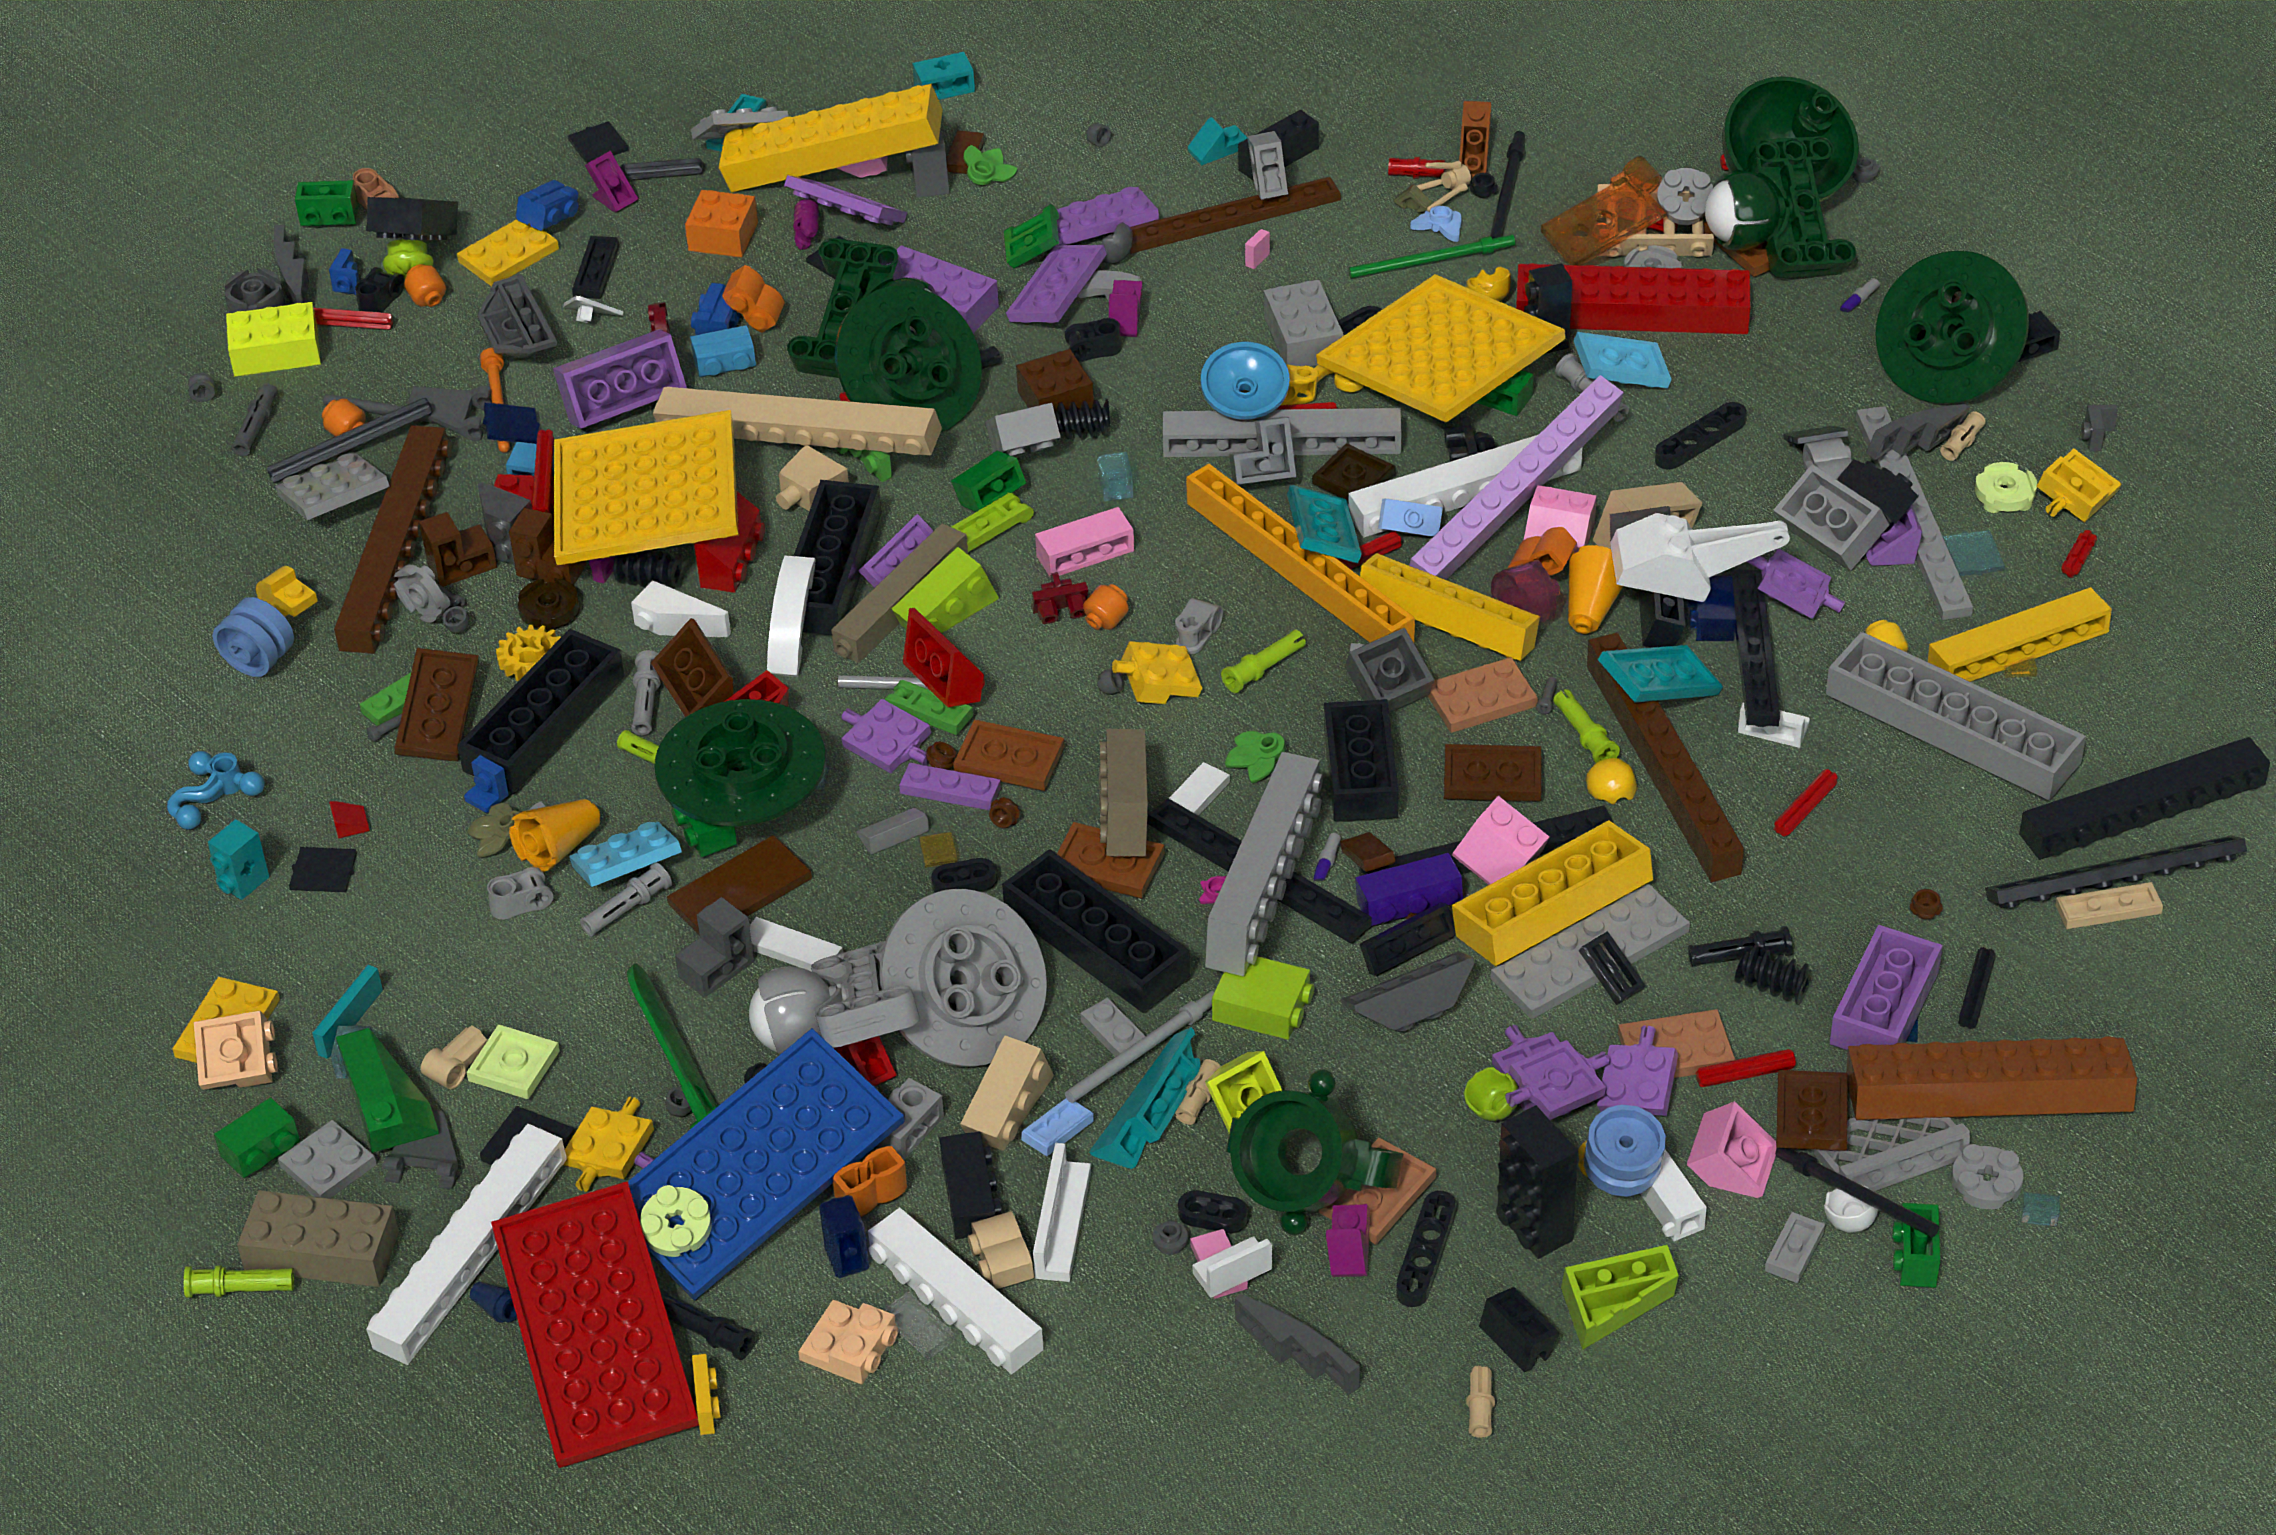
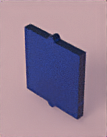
[483,402,540,444]

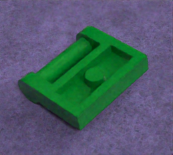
[1004,204,1059,269]

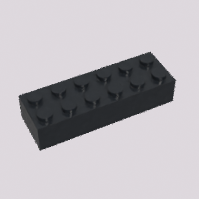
[794,480,882,635]
[457,629,624,794]
[1002,849,1190,1013]

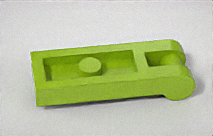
[951,493,1034,552]

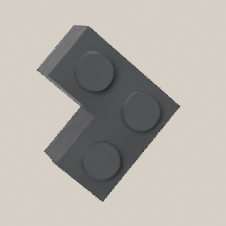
[1229,417,1296,484]
[675,897,754,998]

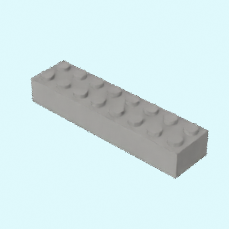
[1826,632,2086,801]
[1205,752,1323,976]

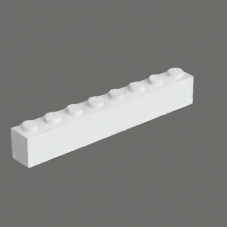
[1348,435,1582,538]
[367,1123,567,1365]

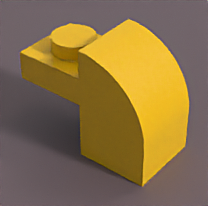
[256,566,318,617]

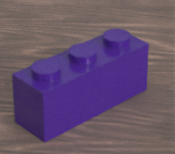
[1355,853,1463,926]

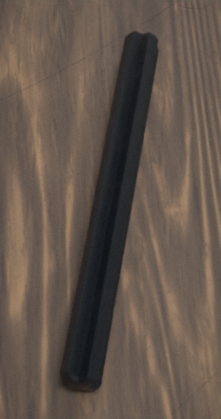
[267,398,432,482]

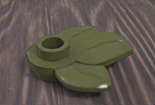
[467,803,520,858]

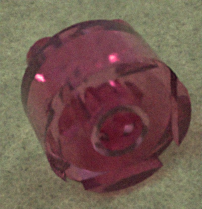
[1491,560,1560,623]

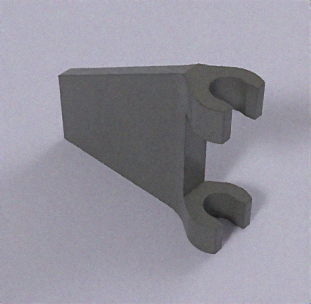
[407,386,492,441]
[383,1110,458,1189]

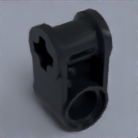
[355,267,404,312]
[1064,318,1122,362]

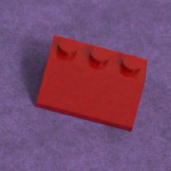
[694,490,765,593]
[903,608,985,707]

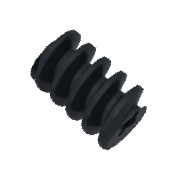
[1054,399,1110,440]
[613,550,682,589]
[1735,944,1810,1006]

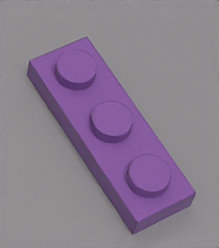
[858,514,933,588]
[899,763,1001,810]

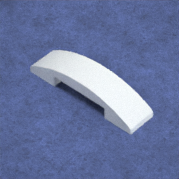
[767,556,816,677]

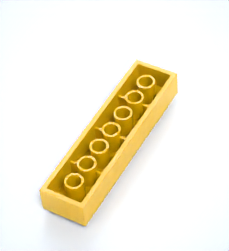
[719,84,943,193]

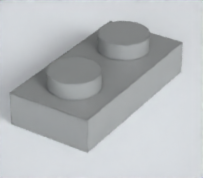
[1080,997,1145,1057]
[1765,1212,1825,1283]

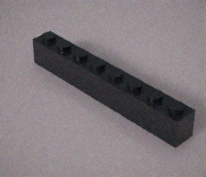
[2019,737,2270,860]

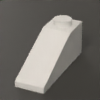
[631,581,731,637]

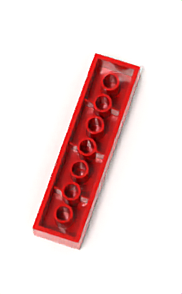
[1516,263,1750,334]

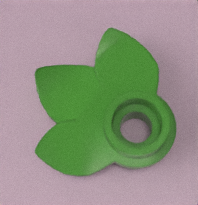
[963,145,1017,185]
[1225,731,1286,783]

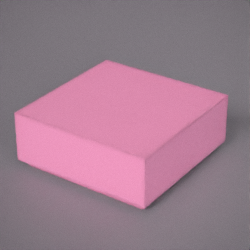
[1245,229,1270,269]

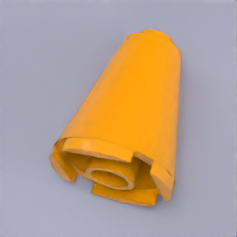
[1568,545,1623,634]
[509,799,600,872]

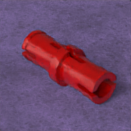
[1388,156,1445,179]

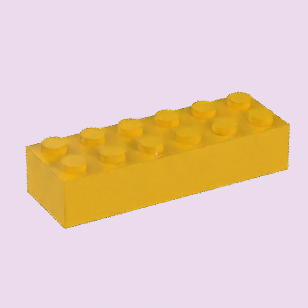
[1452,820,1653,966]

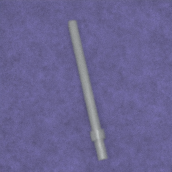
[1065,991,1214,1103]

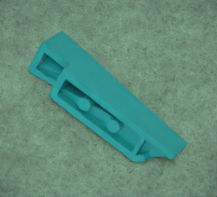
[1089,1027,1201,1169]

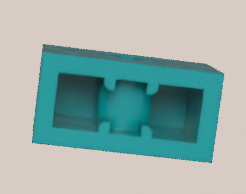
[912,52,975,100]
[207,819,270,900]

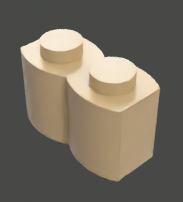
[968,1211,1034,1290]

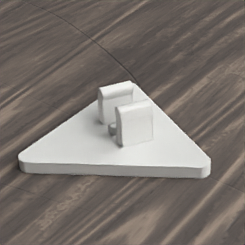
[563,296,624,323]

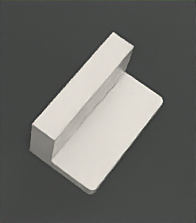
[1738,702,1810,748]
[1193,1236,1272,1298]

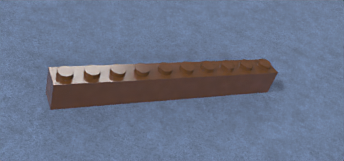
[334,425,452,654]
[1587,632,1744,883]

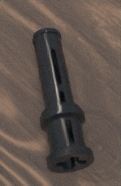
[1688,926,1792,967]
[661,1293,756,1360]

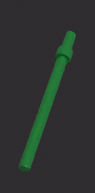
[1348,235,1515,278]

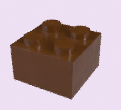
[1016,349,1094,411]

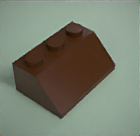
[650,618,733,717]

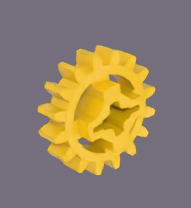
[496,625,561,681]

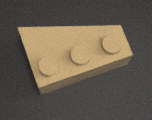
[1593,482,1702,549]
[960,1035,1054,1151]

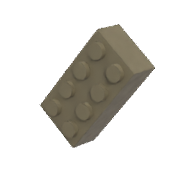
[1099,729,1148,856]
[237,1190,399,1287]

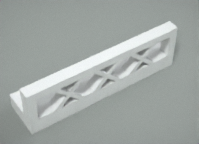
[1033,1143,1091,1282]

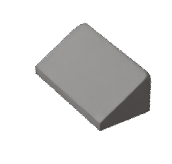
[856,808,929,854]

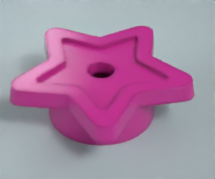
[1199,876,1226,904]

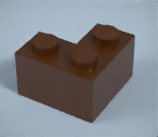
[509,508,587,586]
[419,512,497,587]

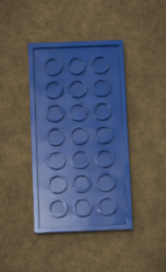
[628,1028,905,1301]

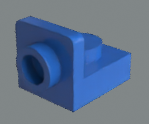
[329,248,360,295]
[464,755,509,813]

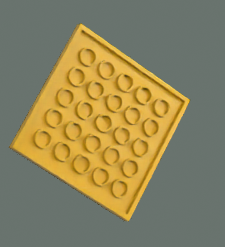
[1316,274,1565,422]
[554,410,739,565]

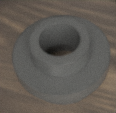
[1852,157,1879,183]
[1152,1221,1188,1255]

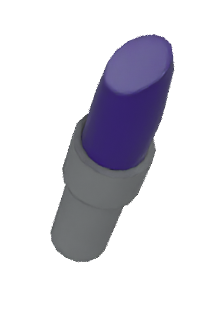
[1840,278,1880,312]
[1313,833,1341,882]

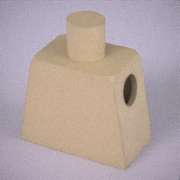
[776,445,849,511]

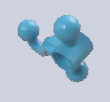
[167,751,265,830]

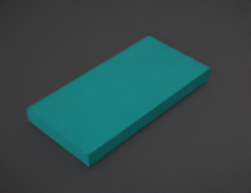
[1287,485,1362,563]
[1597,645,1723,702]

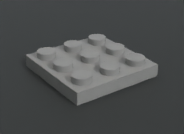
[275,453,390,520]

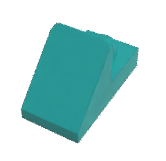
[1188,117,1248,166]

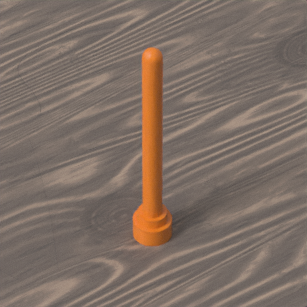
[480,348,510,453]

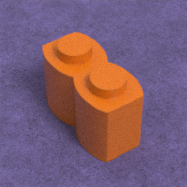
[722,265,785,333]
[1507,527,1577,585]
[833,1146,907,1219]

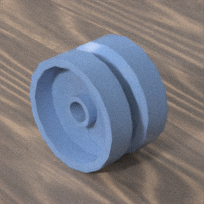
[212,597,294,677]
[1583,1104,1666,1197]

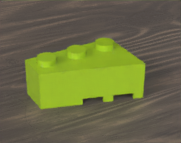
[891,547,999,634]
[1561,1245,1679,1350]

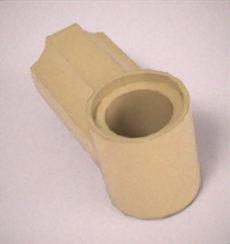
[421,1025,488,1090]

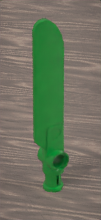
[627,963,719,1129]

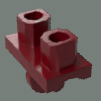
[1031,572,1088,625]

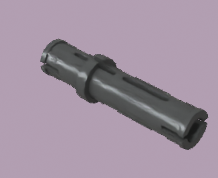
[231,383,278,456]

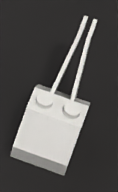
[1610,513,1790,602]

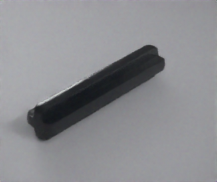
[620,158,702,180]
[1958,947,1996,1029]

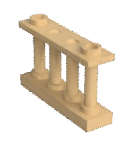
[1596,184,1714,257]

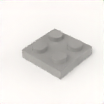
[278,1120,377,1199]

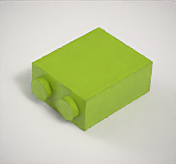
[1212,956,1314,1040]

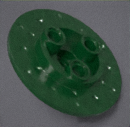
[1875,251,2029,405]
[835,286,982,433]
[654,699,826,826]

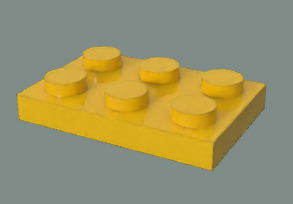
[457,219,559,287]
[172,976,280,1063]

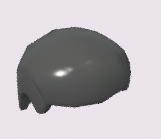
[1100,222,1133,264]

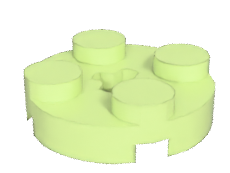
[1975,462,2037,513]
[640,1185,712,1257]

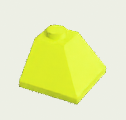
[1205,1051,1282,1133]

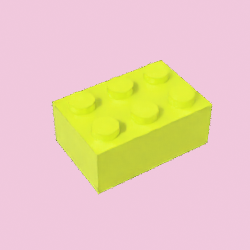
[226,302,321,377]

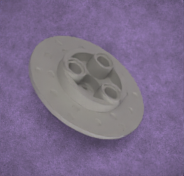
[880,889,1047,1067]

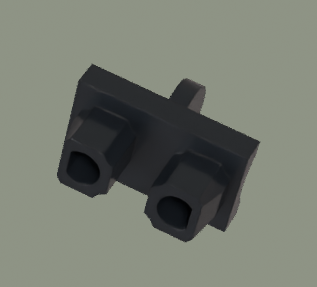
[1444,417,1495,462]

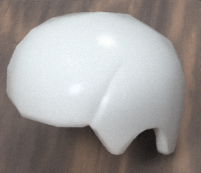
[1823,1185,1878,1233]

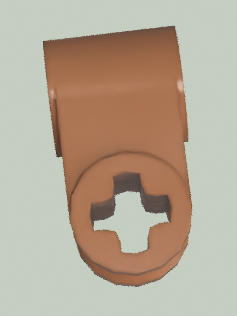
[353,168,399,210]

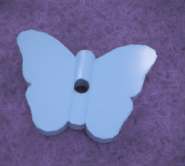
[1410,206,1461,242]

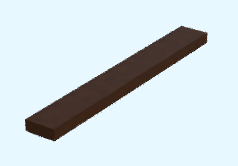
[1130,177,1341,254]

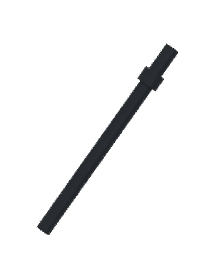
[1490,131,1525,239]
[1775,1148,1939,1237]

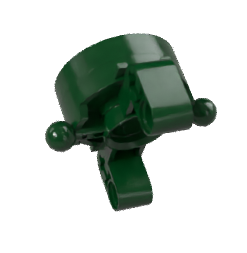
[1226,1069,1404,1235]

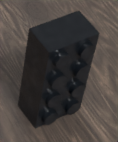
[366,197,458,240]
[1324,699,1399,821]
[1496,1105,1578,1259]

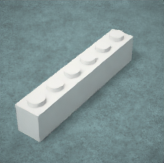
[868,1207,1044,1374]

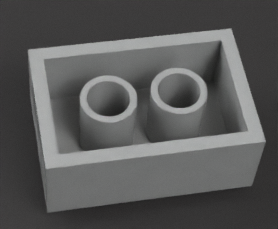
[1264,280,1343,366]
[1773,464,1890,571]

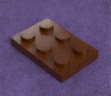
[1444,744,1541,801]
[1776,1070,1848,1151]

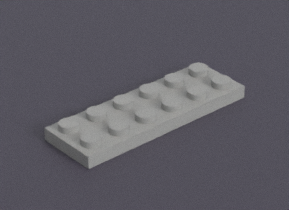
[1490,884,1690,1020]

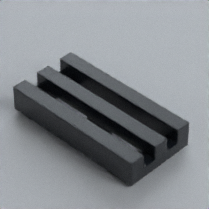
[1578,931,1646,1005]

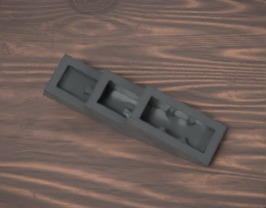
[274,224,309,305]
[1866,404,1970,460]
[1235,1294,1360,1395]

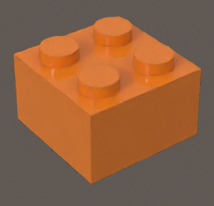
[685,190,758,257]

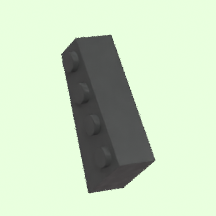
[905,128,950,198]

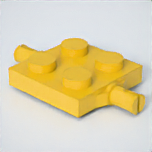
[563,1097,654,1192]

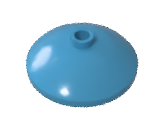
[1201,342,1290,420]

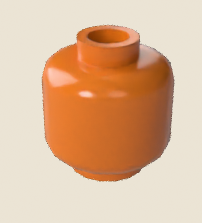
[404,264,446,307]
[322,398,366,436]
[1083,584,1129,630]

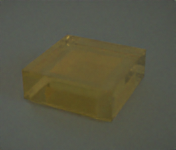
[2003,650,2038,678]
[919,832,957,868]

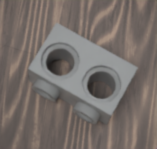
[1247,131,1288,199]
[876,1078,944,1160]

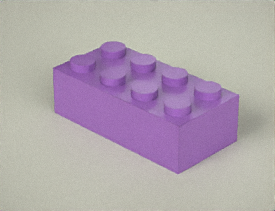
[887,245,999,334]
[553,329,687,429]
[1830,925,1943,1050]

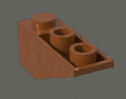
[1459,101,1491,179]

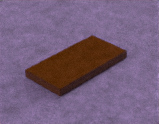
[394,648,479,762]
[667,835,812,936]

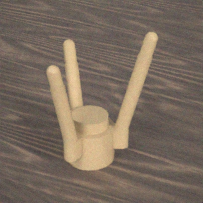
[1417,160,1471,212]

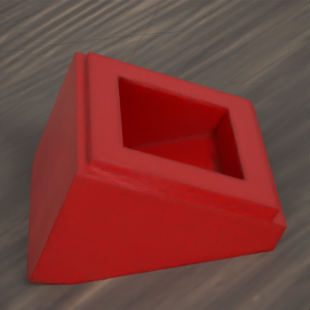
[329,801,370,839]

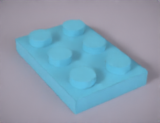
[1573,332,1672,388]
[569,822,682,887]

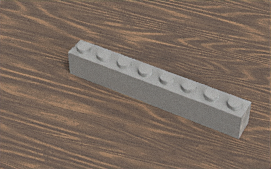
[1163,408,1401,457]

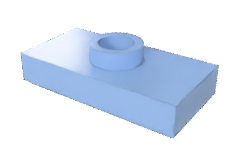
[1378,498,1443,537]
[1021,1098,1093,1156]

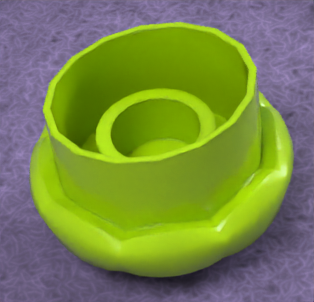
[382,239,434,279]

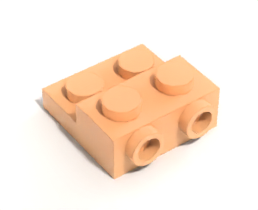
[194,1011,278,1090]
[798,1300,898,1384]

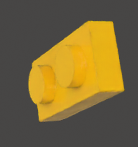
[692,1354,721,1435]

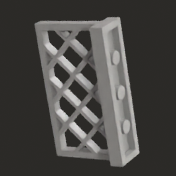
[1810,1117,1970,1191]

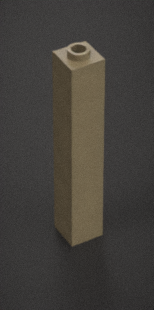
[831,523,968,663]

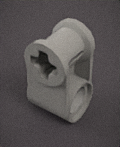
[1175,598,1223,655]
[487,867,553,920]

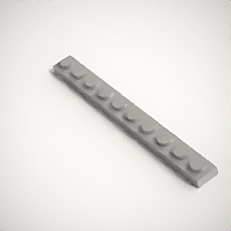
[1856,406,1973,620]

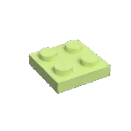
[466,1024,560,1099]

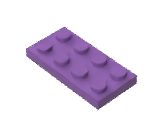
[784,175,907,226]
[1034,187,1159,245]
[1006,245,1107,323]

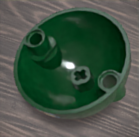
[1722,76,1859,208]

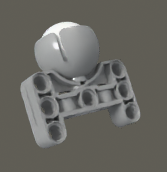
[749,941,920,1055]

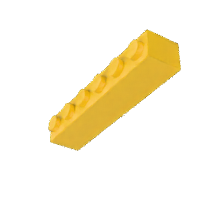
[1360,553,1540,661]
[1928,587,2112,682]

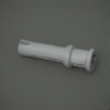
[1555,354,1629,422]
[631,650,661,736]
[580,862,672,937]

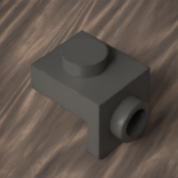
[2081,405,2118,452]

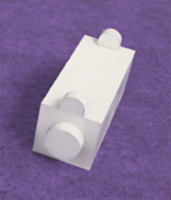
[1641,1150,1707,1241]

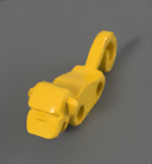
[1241,364,1364,405]

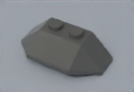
[477,274,558,359]
[1341,951,1474,1032]

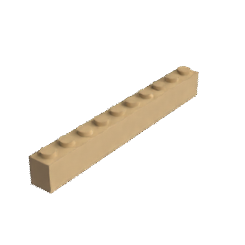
[653,387,942,455]

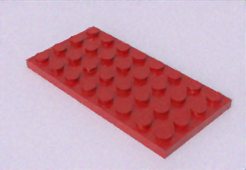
[491,1181,699,1468]

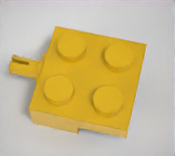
[2036,448,2122,522]
[1112,641,1202,704]

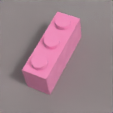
[1035,507,1134,578]

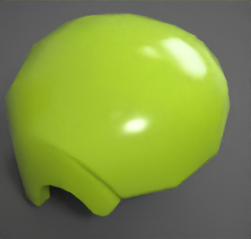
[1463,1067,1519,1121]

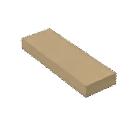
[2055,882,2163,929]

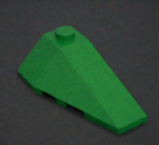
[336,1028,439,1153]

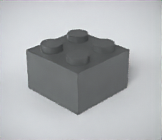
[1345,628,1434,713]

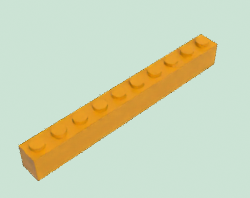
[1186,464,1415,643]

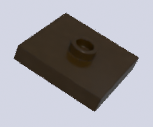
[1312,443,1396,501]

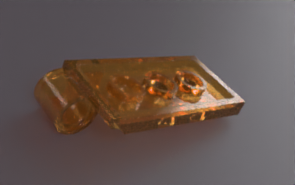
[1541,156,1667,266]

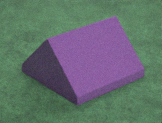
[1866,505,1922,566]

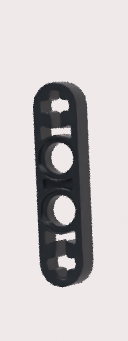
[1655,402,1747,470]
[1396,1191,1455,1307]

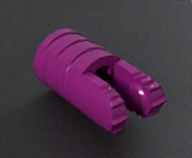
[793,199,819,250]

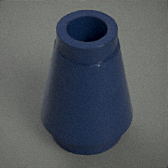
[470,1281,517,1323]

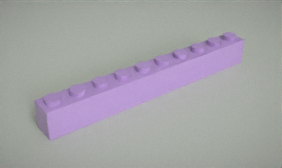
[1409,375,1624,580]

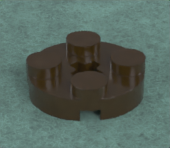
[517,578,580,632]

